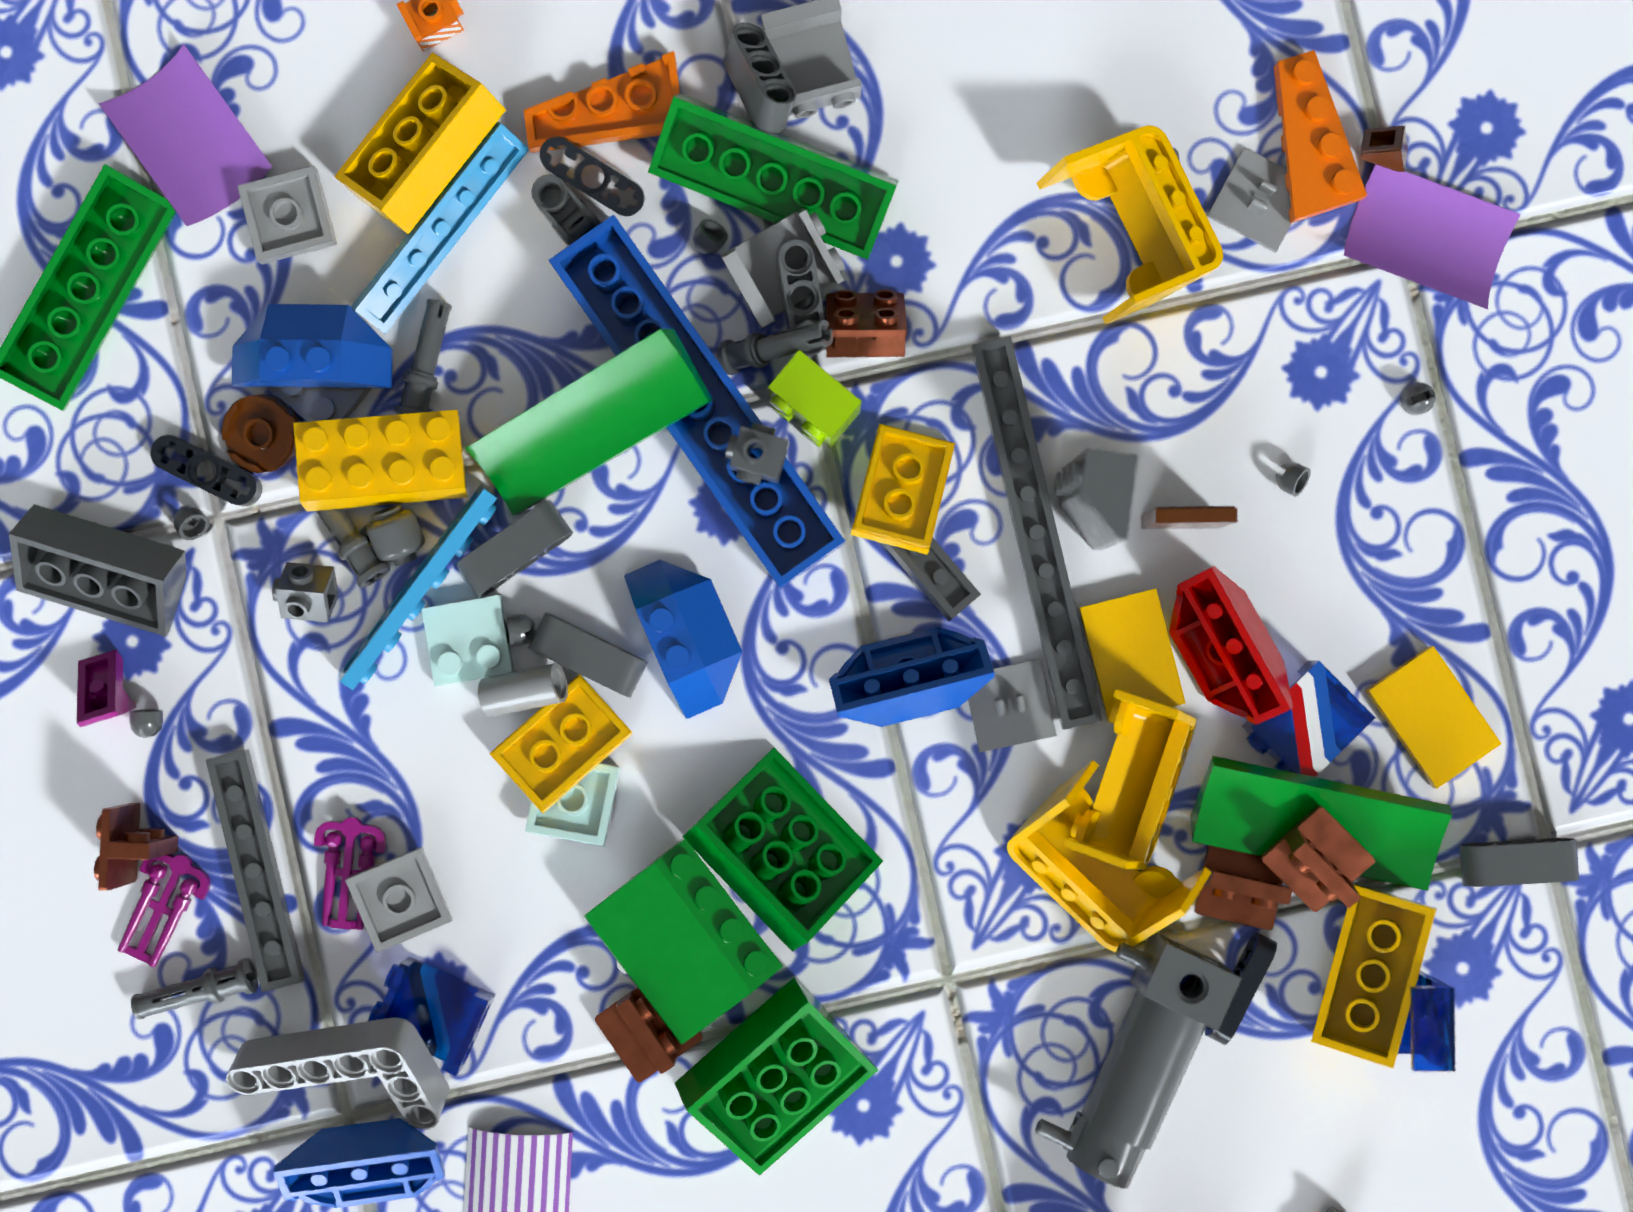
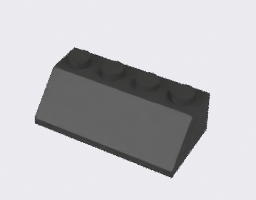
[1054,448,1138,550]
[9,504,186,637]

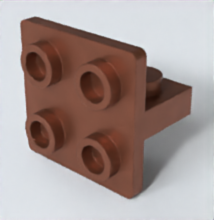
[826,289,907,357]
[94,803,178,891]
[1261,805,1375,912]
[1194,845,1293,930]
[595,988,703,1083]

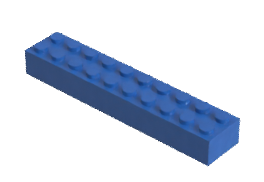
[548,214,845,589]

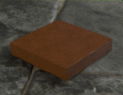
[1141,506,1238,529]

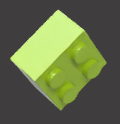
[768,350,862,448]

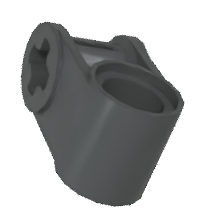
[531,174,601,246]

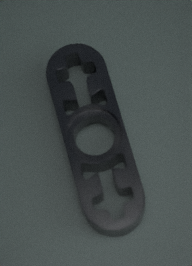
[539,137,645,216]
[150,435,262,507]
[1205,932,1277,1045]

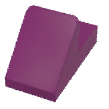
[76,650,136,727]

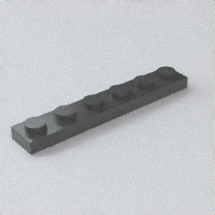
[206,749,305,992]

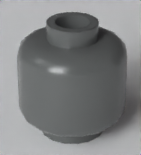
[366,504,425,566]

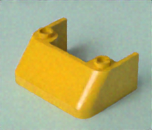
[1036,125,1223,324]
[1063,689,1196,870]
[1007,760,1211,952]

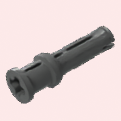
[394,299,452,414]
[717,320,833,375]
[316,509,390,588]
[131,958,258,1019]

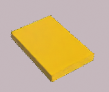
[850,423,955,555]
[1078,588,1186,723]
[1365,646,1502,789]
[489,674,633,814]

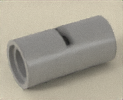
[478,663,568,717]

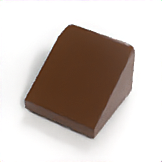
[1360,125,1408,172]

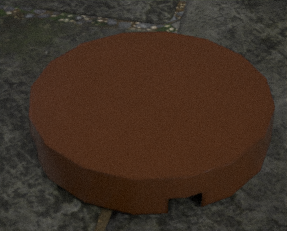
[221,394,299,473]

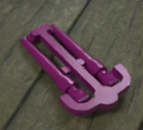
[314,816,386,930]
[117,854,211,967]

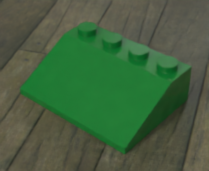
[682,747,883,952]
[583,838,783,1045]
[674,977,878,1176]

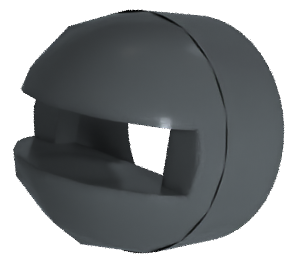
[693,219,728,254]
[1400,382,1436,415]
[1276,462,1311,497]
[172,505,209,540]
[506,614,536,647]
[129,709,163,738]

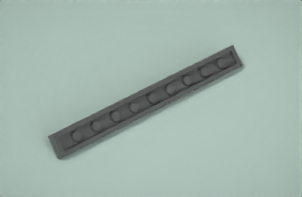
[971,336,1102,730]

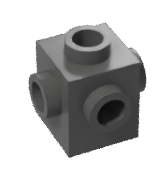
[725,423,789,485]
[272,562,339,622]

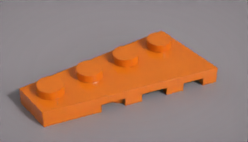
[1273,50,1367,224]
[524,51,680,153]

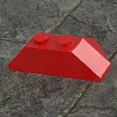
[1169,566,1293,725]

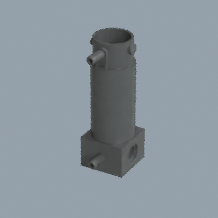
[1035,933,1242,1189]

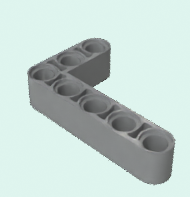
[226,1018,450,1129]

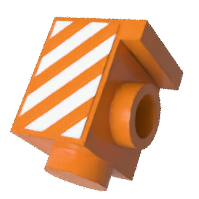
[396,0,464,52]

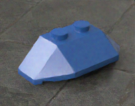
[232,304,393,388]
[624,560,743,719]
[829,627,995,727]
[273,1118,445,1208]

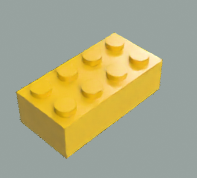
[334,52,506,234]
[293,410,468,512]
[1311,884,1437,1069]

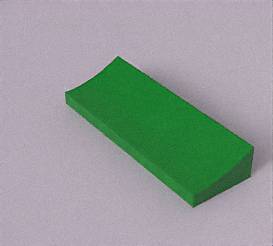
[648,93,899,260]
[0,164,177,411]
[465,329,713,516]
[1190,756,1453,891]

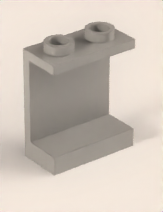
[761,0,862,119]
[720,208,845,328]

